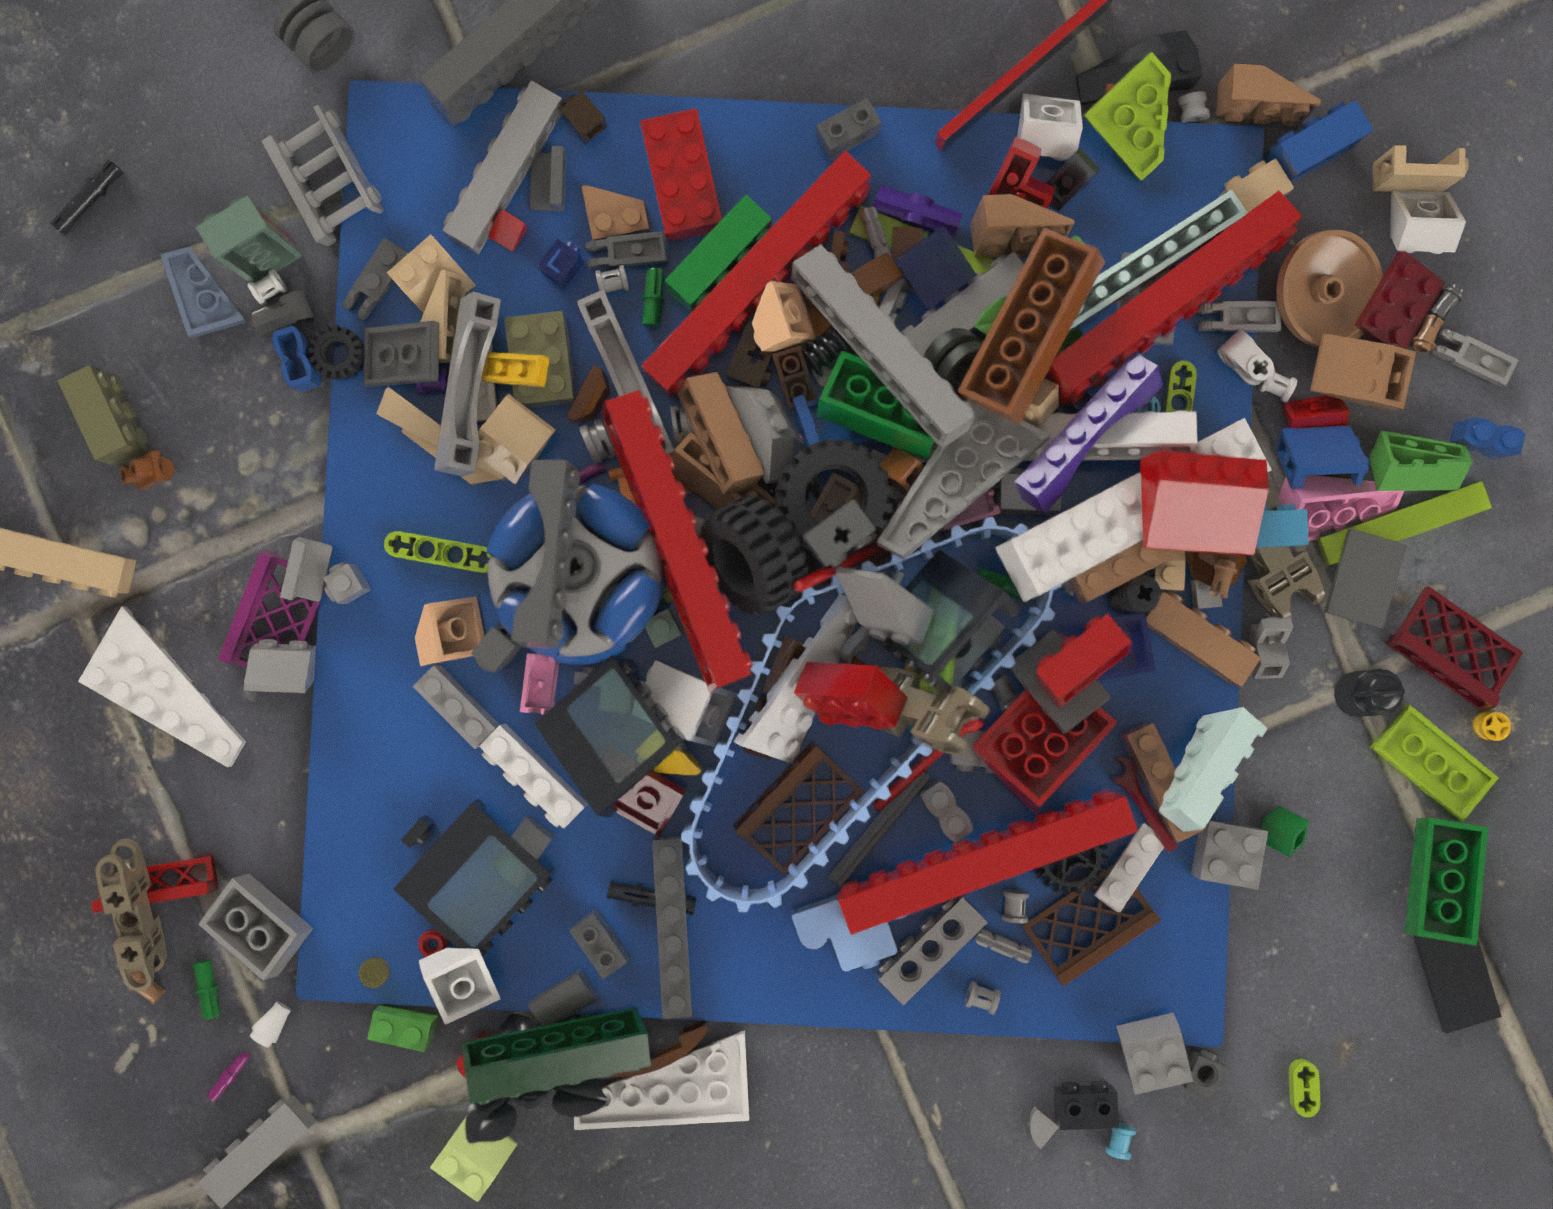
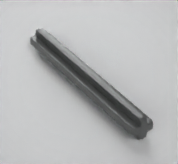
[829,771,931,886]

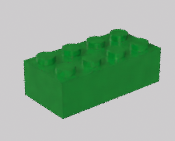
[665,194,772,314]
[816,351,935,460]
[1404,817,1488,946]

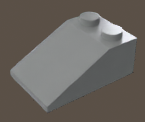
[836,567,934,645]

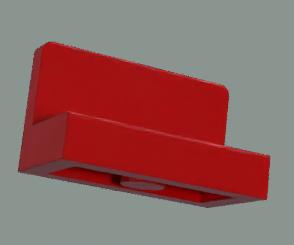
[1281,396,1350,428]

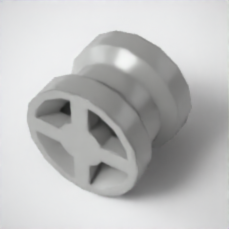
[1177,91,1210,123]

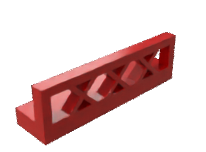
[91,855,219,913]

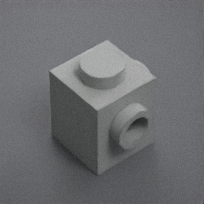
[323,562,371,604]

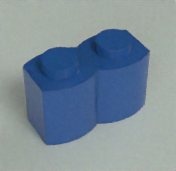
[272,326,321,392]
[1450,417,1526,459]

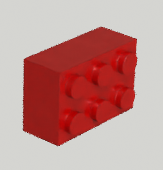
[1035,614,1132,708]
[794,662,907,730]

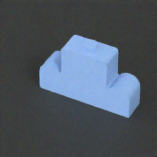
[791,895,907,972]

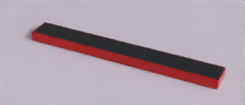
[935,0,1112,152]

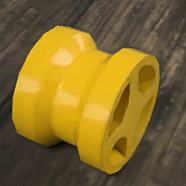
[1472,711,1511,741]

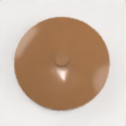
[1276,230,1383,348]

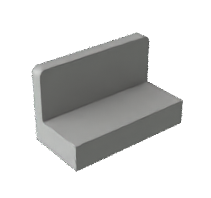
[280,537,333,602]

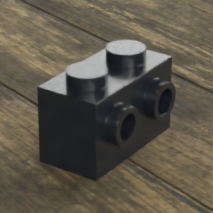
[1054,1081,1119,1130]

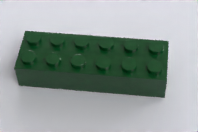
[461,1007,651,1104]

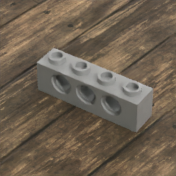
[877,895,988,1005]

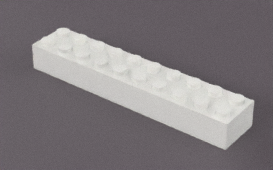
[995,418,1272,602]

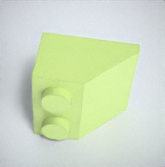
[430,1117,518,1202]

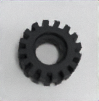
[308,325,364,381]

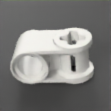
[1217,330,1274,386]

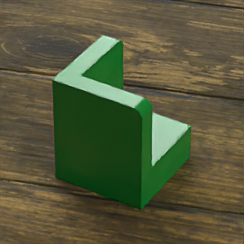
[1261,806,1310,857]

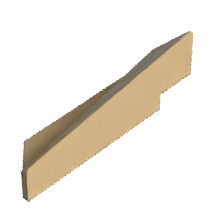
[376,387,508,485]

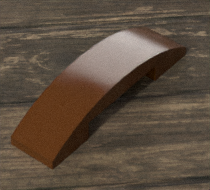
[807,253,905,345]
[610,1021,709,1077]

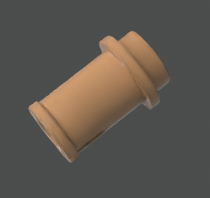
[1412,315,1443,354]
[1209,559,1238,598]
[128,971,166,1005]

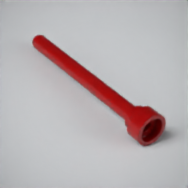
[794,532,891,592]
[873,718,985,811]

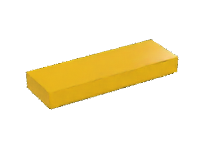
[481,352,550,387]

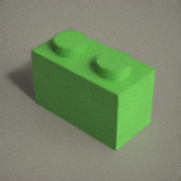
[367,1004,438,1052]

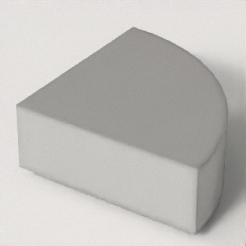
[1029,1106,1059,1149]

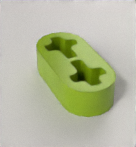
[1289,1058,1321,1118]

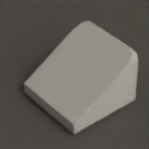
[1190,580,1223,609]

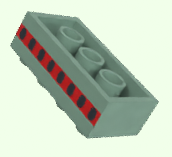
[196,196,303,283]

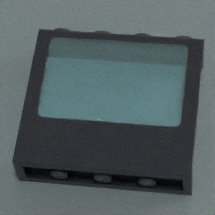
[875,550,1021,691]
[534,656,689,818]
[393,799,555,957]

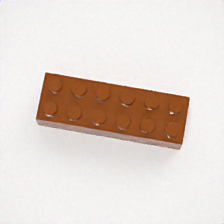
[958,228,1105,425]

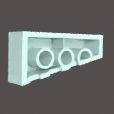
[1159,707,1268,832]

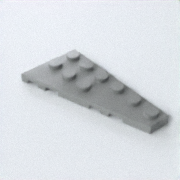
[877,402,1050,560]

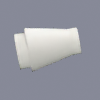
[250,1001,291,1048]

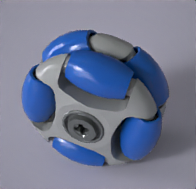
[486,484,666,665]

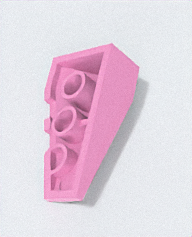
[1278,475,1404,541]

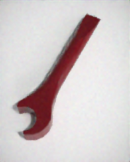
[1111,757,1177,853]

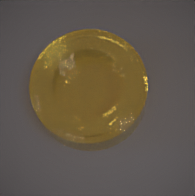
[358,957,390,988]

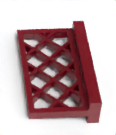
[1386,586,1523,710]

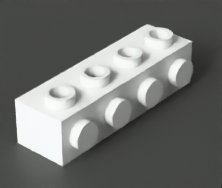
[479,723,588,829]

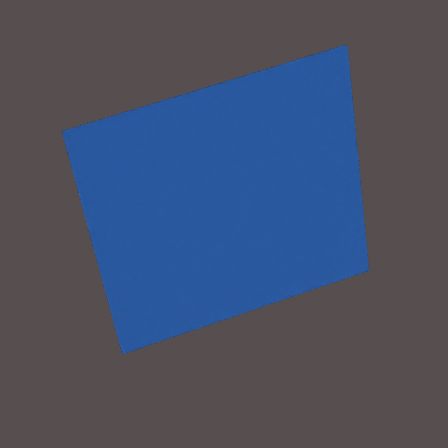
[296,80,1264,1047]

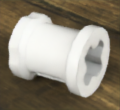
[248,269,288,306]
[1258,369,1297,403]

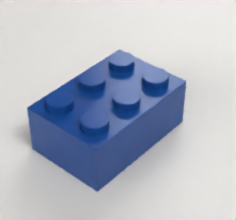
[1264,100,1374,183]

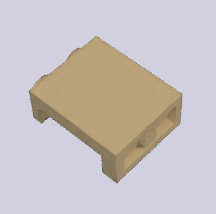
[1372,145,1469,192]

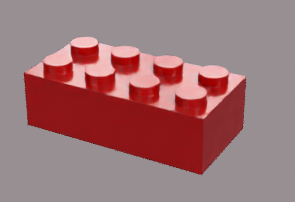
[640,108,722,243]

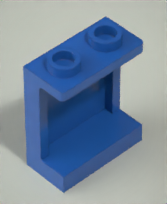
[793,395,877,447]
[1276,426,1369,489]

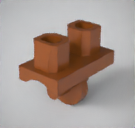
[119,451,175,490]

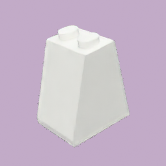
[633,660,737,747]

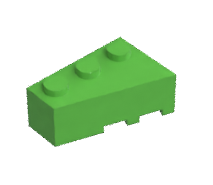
[1368,430,1473,491]

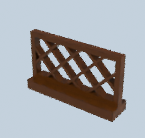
[733,741,864,875]
[1022,863,1161,987]

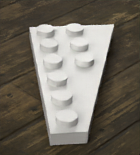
[733,594,858,764]
[78,606,246,767]
[574,1030,749,1130]

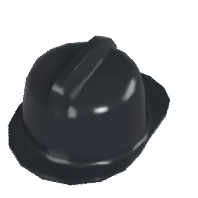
[1334,669,1405,717]

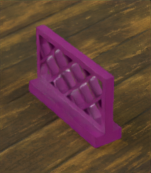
[218,549,326,668]

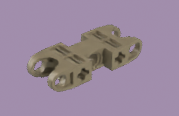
[1247,487,1325,620]
[880,667,990,755]
[96,839,167,991]

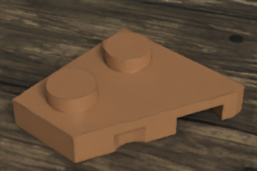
[582,185,650,241]

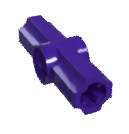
[873,185,963,239]

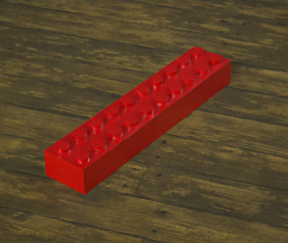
[641,151,871,399]
[1044,190,1302,409]
[601,389,752,692]
[836,789,1138,935]

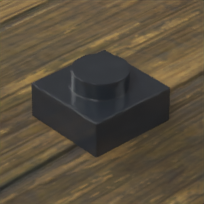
[401,815,435,848]

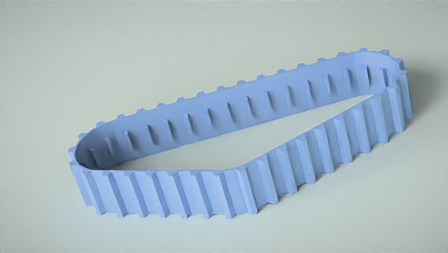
[681,517,1061,912]

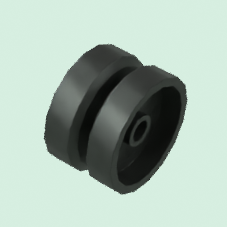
[924,328,982,402]

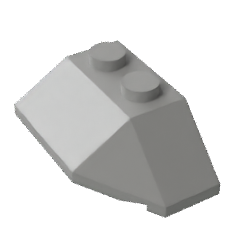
[726,385,806,484]

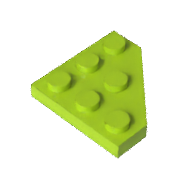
[1083,52,1171,181]

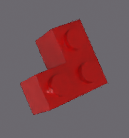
[988,136,1055,209]

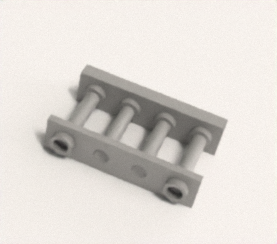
[262,104,384,246]

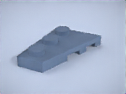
[160,247,247,339]

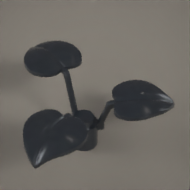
[465,1014,607,1144]

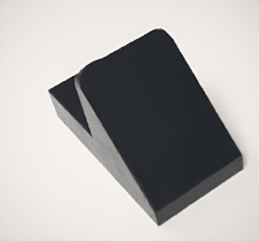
[1046,148,1100,212]

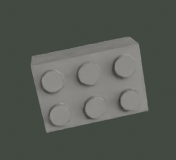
[198,874,313,981]

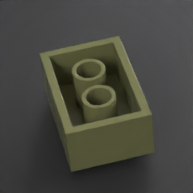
[504,311,577,409]
[57,365,150,467]

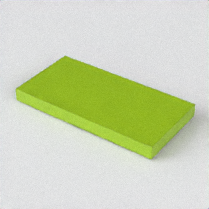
[1370,704,1499,822]

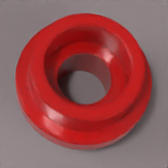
[418,929,448,957]

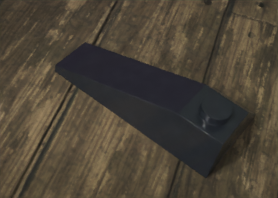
[1076,30,1202,105]

